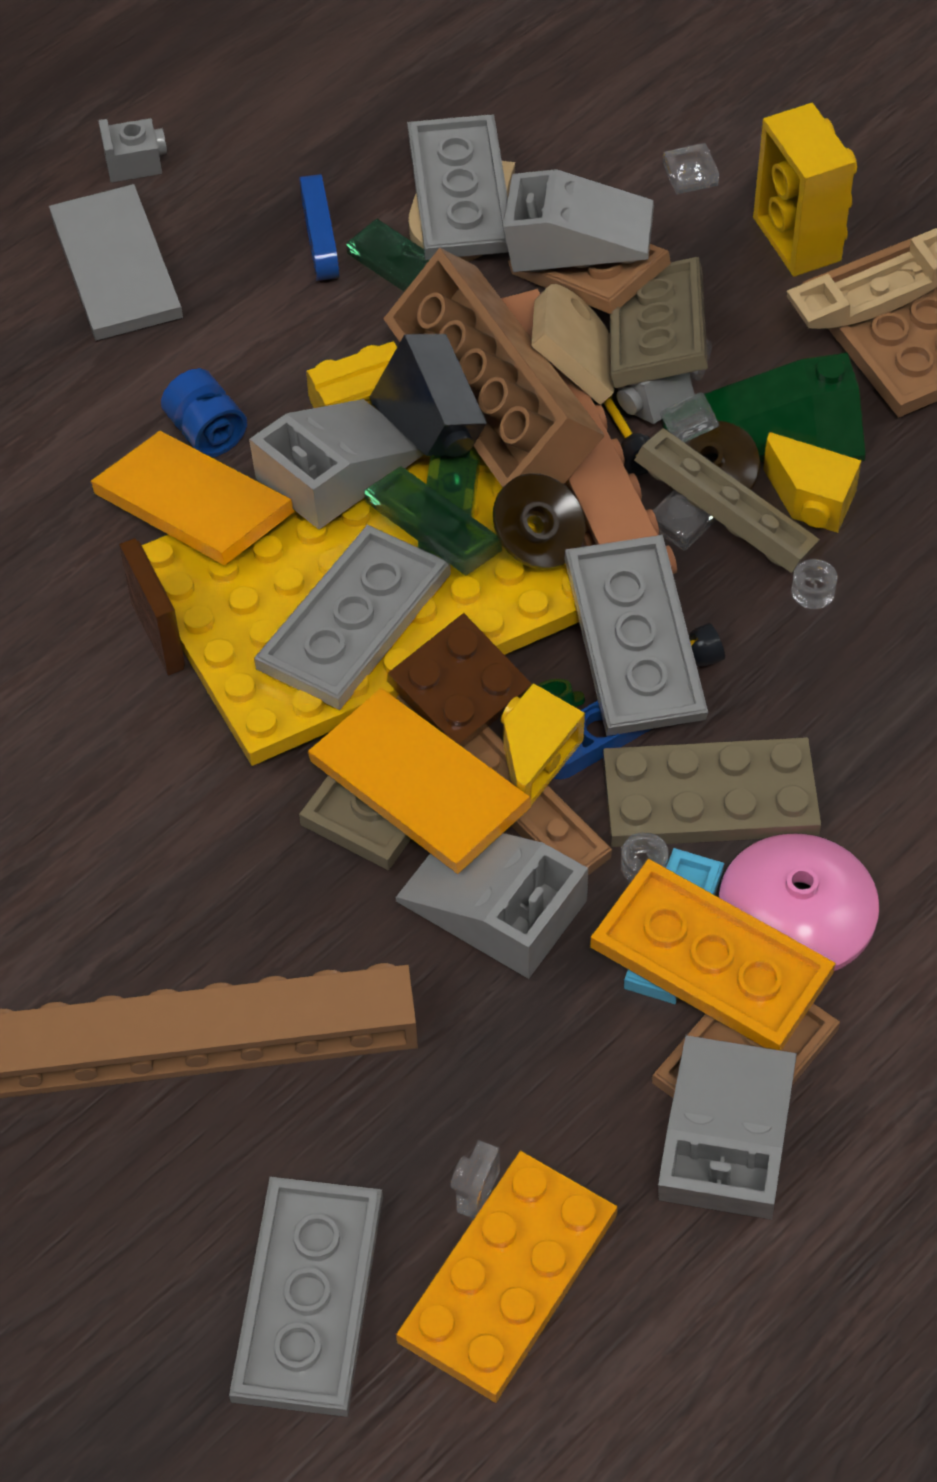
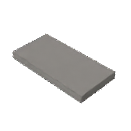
[407,114,509,260]
[49,184,183,341]
[254,525,451,710]
[564,535,708,736]
[229,1177,383,1417]

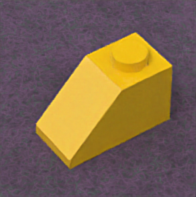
[763,432,861,533]
[501,683,585,806]

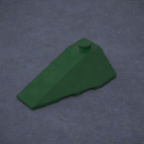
[661,353,866,462]

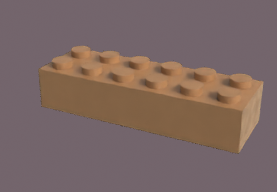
[383,248,605,487]

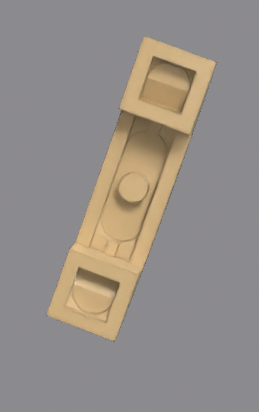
[787,228,937,329]

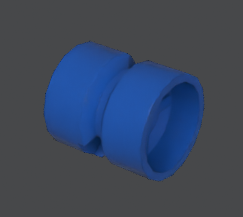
[161,368,247,457]

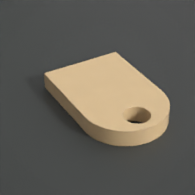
[531,284,614,405]

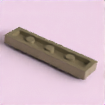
[634,428,820,573]

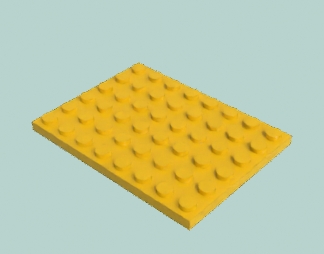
[142,446,579,766]

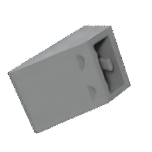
[503,169,654,272]
[249,399,424,529]
[396,833,588,979]
[658,1035,797,1220]

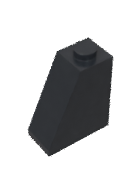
[370,334,487,457]

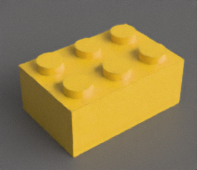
[753,102,857,277]

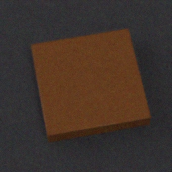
[119,538,185,676]

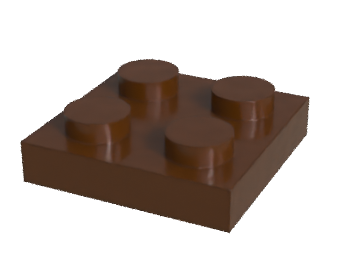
[387,613,532,747]

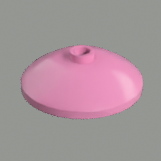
[719,833,879,971]

